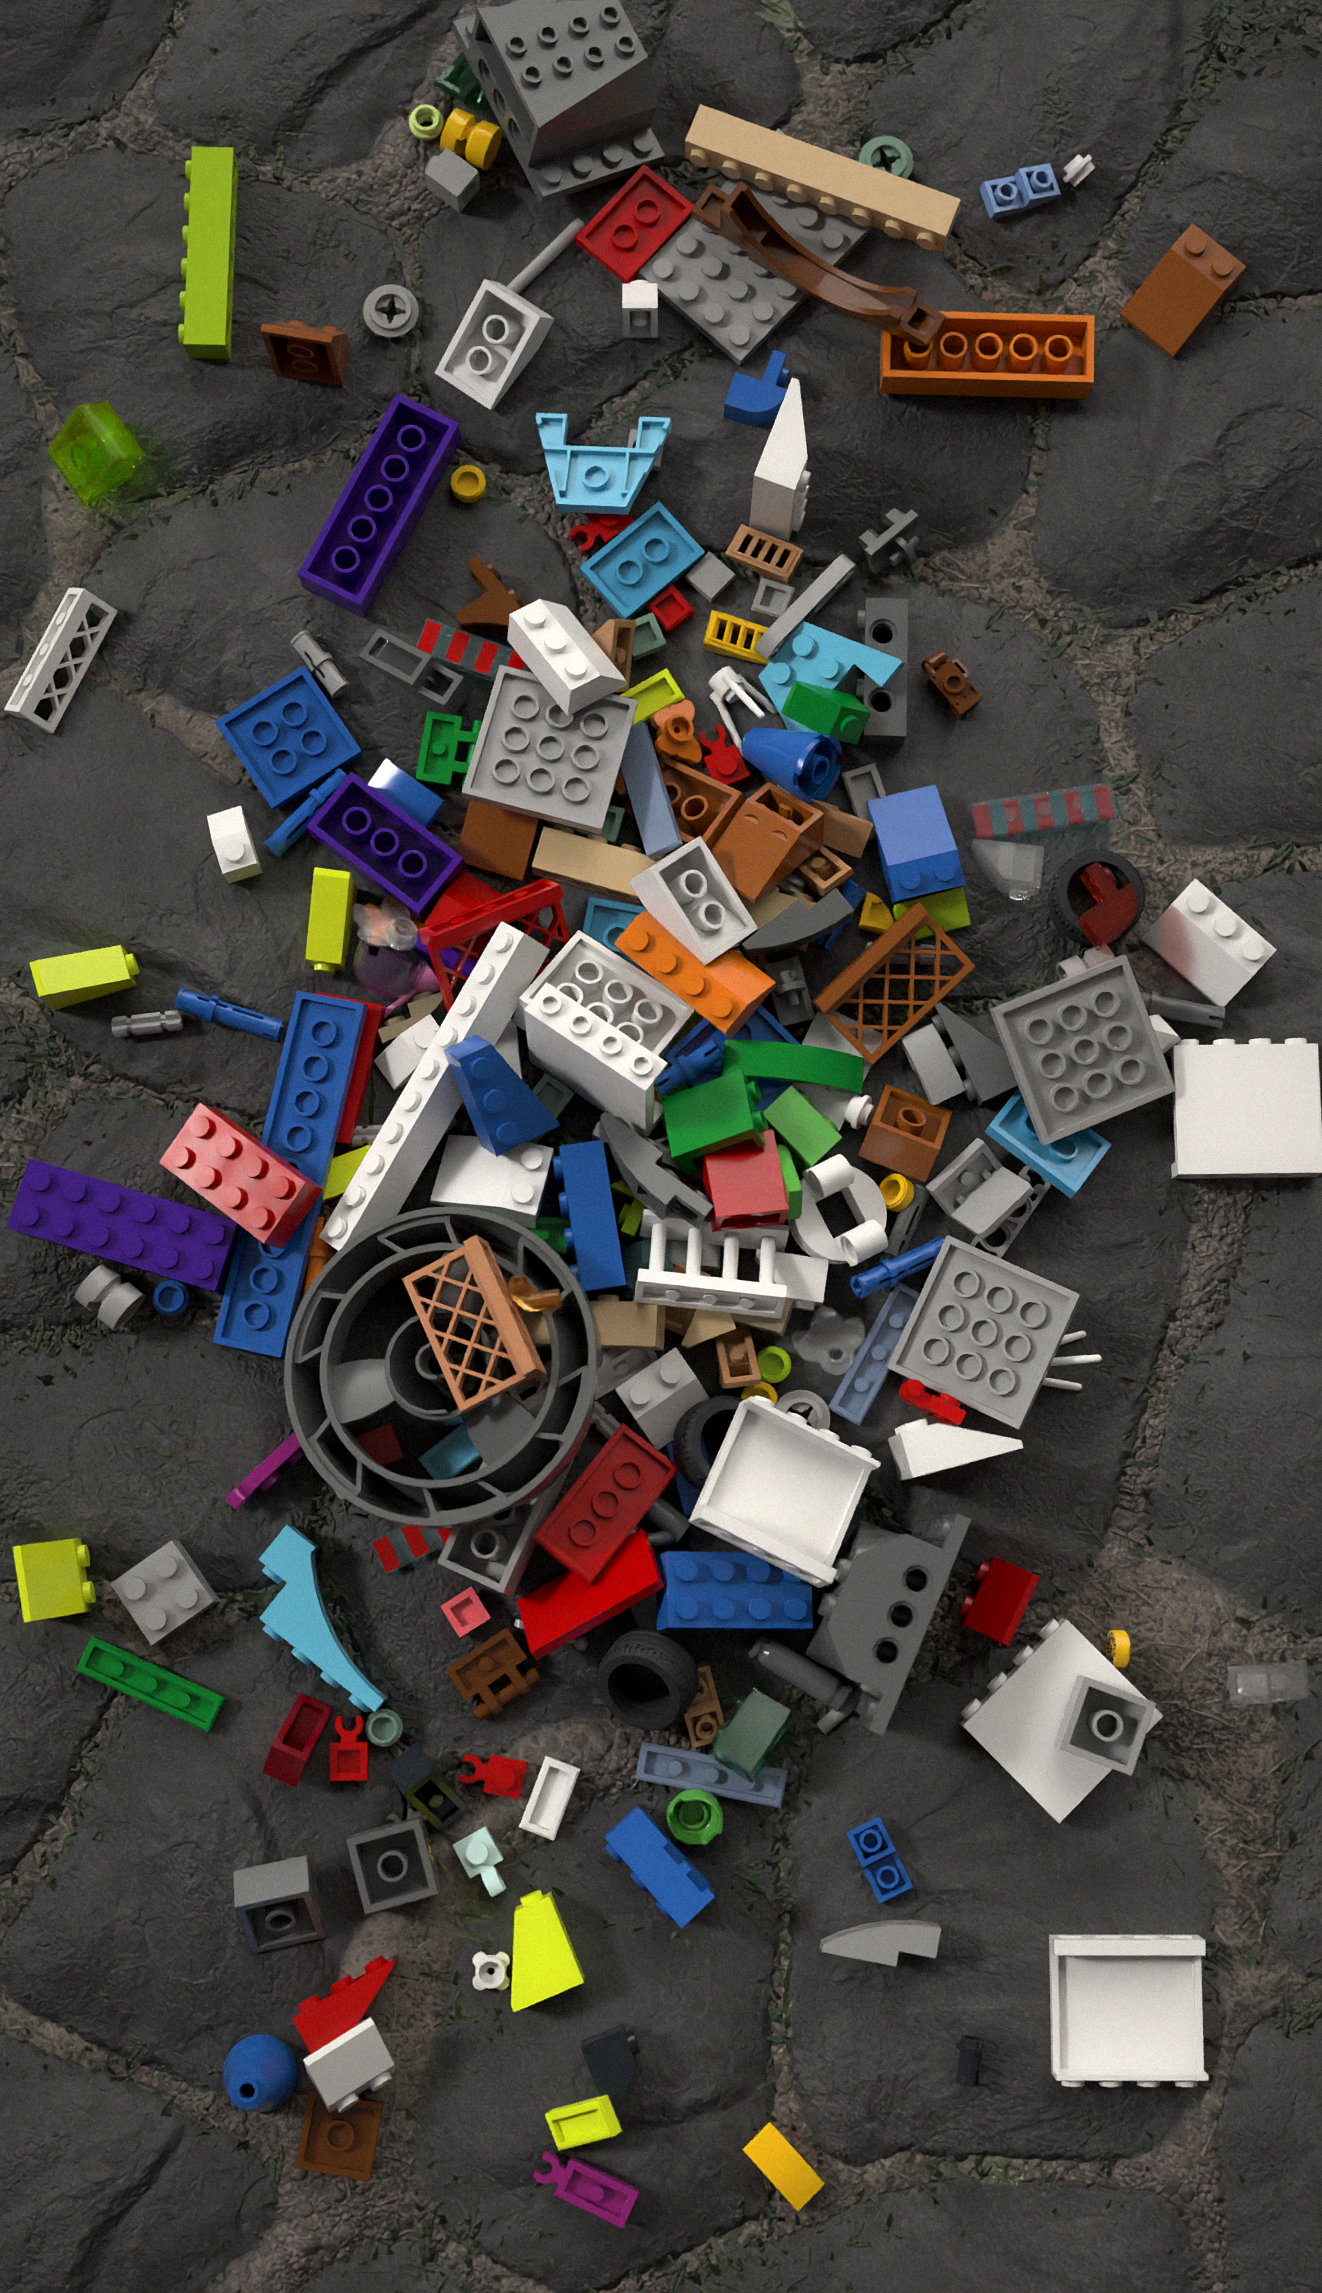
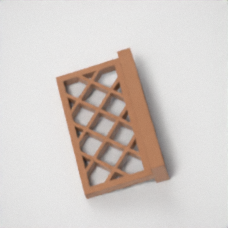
[402,1235,547,1413]

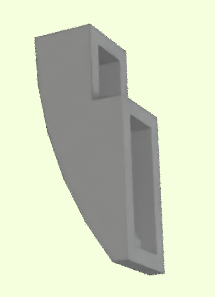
[820,1920,941,1966]

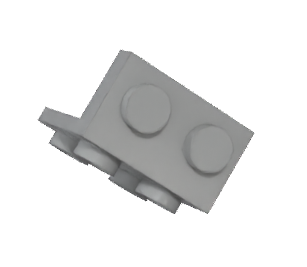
[926,1138,1034,1238]

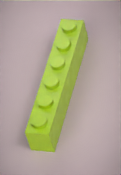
[178,147,238,359]

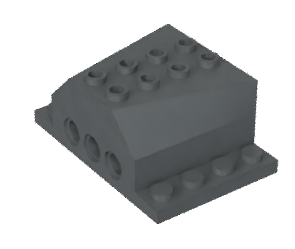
[451,0,665,204]
[804,1514,971,1736]

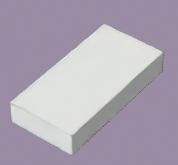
[519,1755,581,1841]

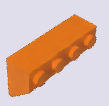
[614,910,777,1040]

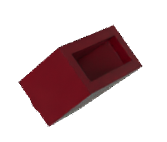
[262,1693,334,1788]

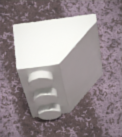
[507,599,627,716]
[1141,878,1276,1007]

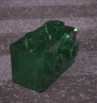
[712,1688,793,1783]

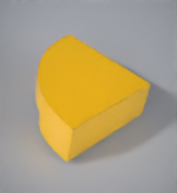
[858,892,894,934]

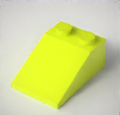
[13,1538,96,1623]

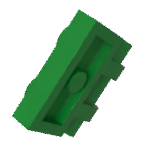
[415,711,483,789]

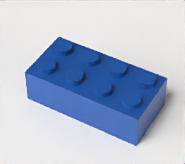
[553,1140,626,1297]
[656,1551,813,1632]

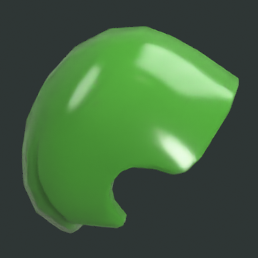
[666,1788,723,1845]

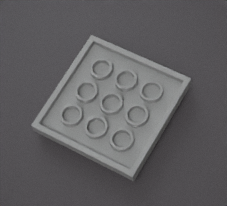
[461,665,638,834]
[990,955,1176,1145]
[887,1235,1082,1430]

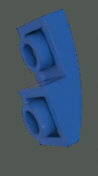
[368,758,447,830]
[846,1816,913,1905]

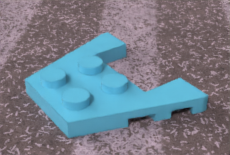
[536,413,672,515]
[758,621,906,733]

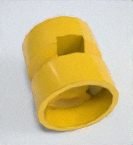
[440,108,503,171]

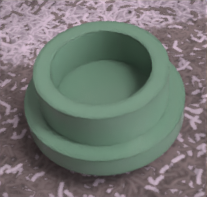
[365,1709,403,1747]

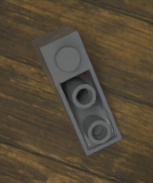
[930,1003,1019,1107]

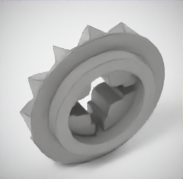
[363,284,419,340]
[774,1390,830,1431]

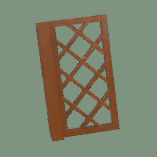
[811,903,975,1065]

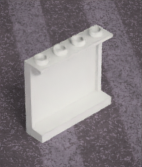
[524,982,668,1138]
[1167,1038,1322,1179]
[689,1396,881,1588]
[959,1618,1163,1823]
[1049,1935,1209,2087]

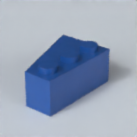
[443,1035,560,1157]
[605,1803,715,1929]

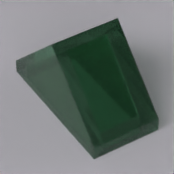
[434,52,484,112]

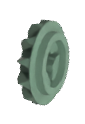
[858,136,913,180]

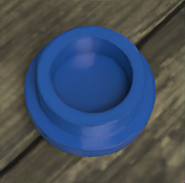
[153,1280,190,1317]

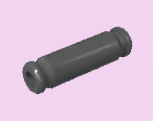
[748,1632,853,1712]

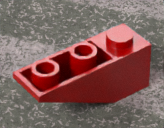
[292,1955,397,2054]

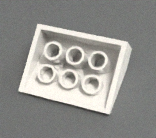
[749,378,811,541]
[513,930,696,1059]
[888,1419,1023,1481]

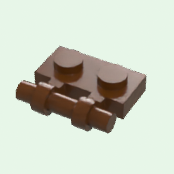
[446,1627,542,1722]

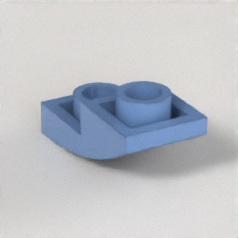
[980,163,1061,220]

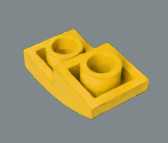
[742,2122,825,2211]

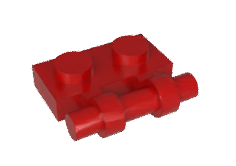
[899,1379,966,1427]

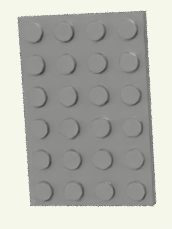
[639,129,874,366]

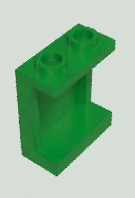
[661,1069,768,1175]

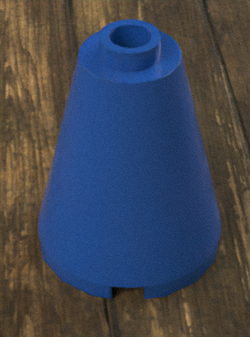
[741,727,842,805]
[222,2034,298,2113]

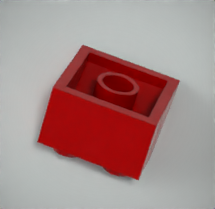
[424,872,518,962]
[958,1557,1040,1646]

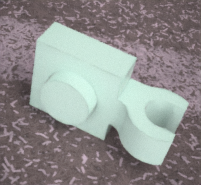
[452,1826,506,1897]

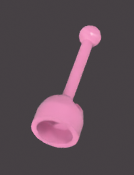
[384,964,440,1018]

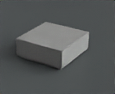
[685,552,735,603]
[751,578,795,621]

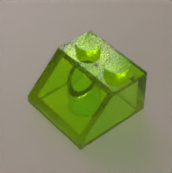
[46,401,146,506]

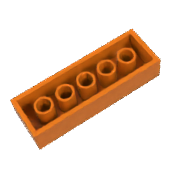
[880,311,1094,399]

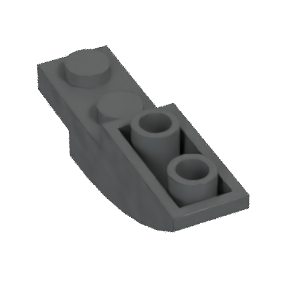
[598,1111,714,1231]

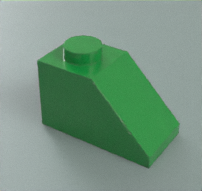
[781,680,871,745]

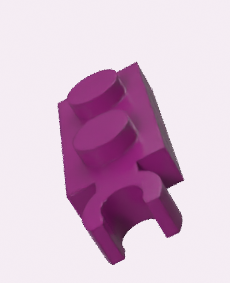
[225,1432,306,1509]
[533,2151,639,2228]

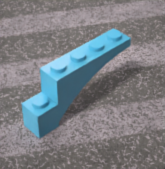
[259,1525,387,1712]

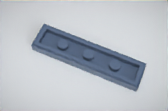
[621,721,683,860]
[828,1281,920,1426]
[635,1741,788,1808]

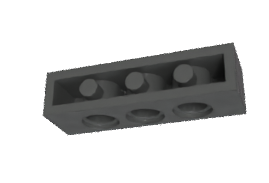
[856,598,908,746]

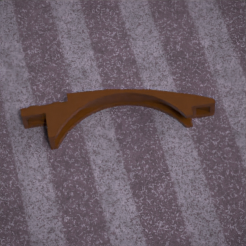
[691,181,946,347]
[455,555,626,804]

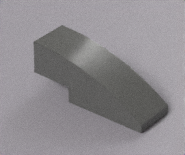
[359,628,473,716]
[741,888,854,956]

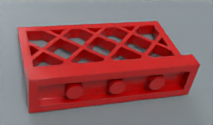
[418,878,571,1012]

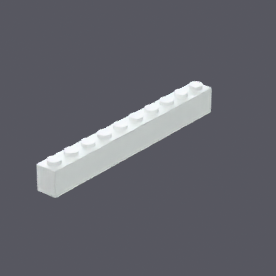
[319,921,550,1251]

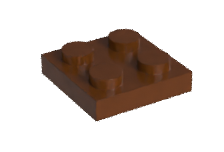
[295,2088,385,2182]

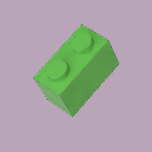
[763,1085,842,1172]

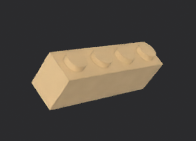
[515,1294,666,1350]

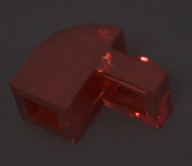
[1077,861,1137,951]

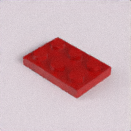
[576,164,694,284]

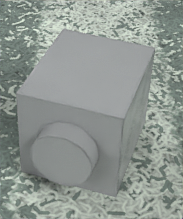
[425,147,481,213]

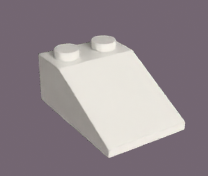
[435,279,555,410]
[629,836,758,965]
[430,1135,554,1229]

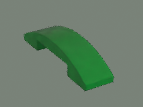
[721,1040,865,1095]

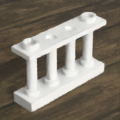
[634,1209,789,1319]

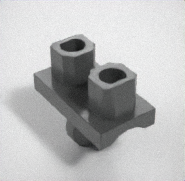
[858,508,923,575]
[763,956,815,1027]

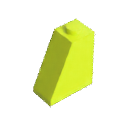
[305,867,358,975]
[29,945,139,1010]
[511,1890,585,2012]

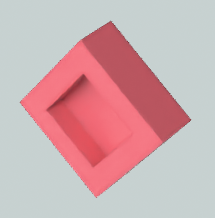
[440,1586,492,1638]

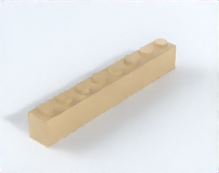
[685,104,961,252]
[532,825,816,952]

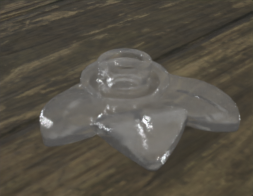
[353,894,418,951]
[792,1305,865,1375]

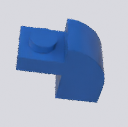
[723,349,790,426]

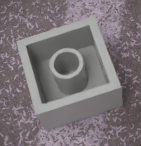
[110,1540,220,1645]
[1053,1674,1156,1776]

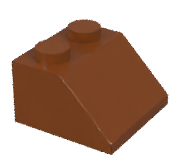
[858,1084,953,1182]

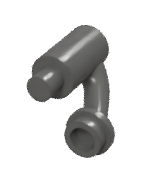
[628,1496,691,1547]

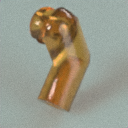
[508,1275,562,1312]

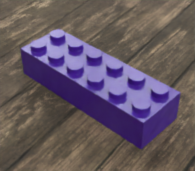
[298,393,462,619]
[6,1158,240,1295]

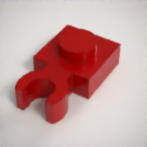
[569,513,633,555]
[699,724,750,787]
[330,1715,369,1781]
[459,1753,527,1799]

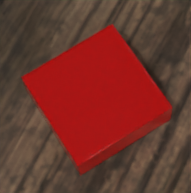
[645,584,695,635]
[357,1423,405,1466]

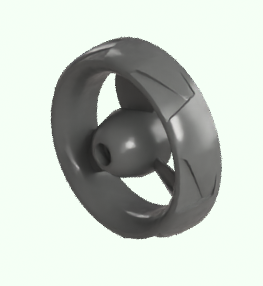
[284,1206,603,1529]

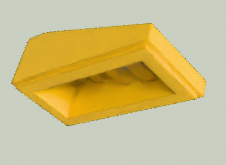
[703,610,773,666]

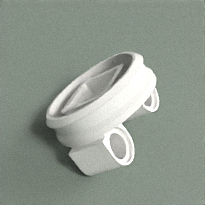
[788,1154,888,1267]

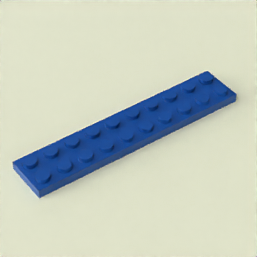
[213,991,368,1359]

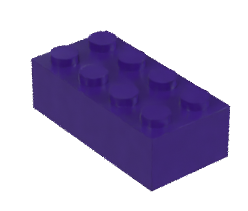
[306,772,466,922]

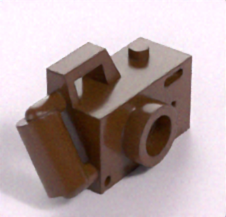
[921,650,982,720]

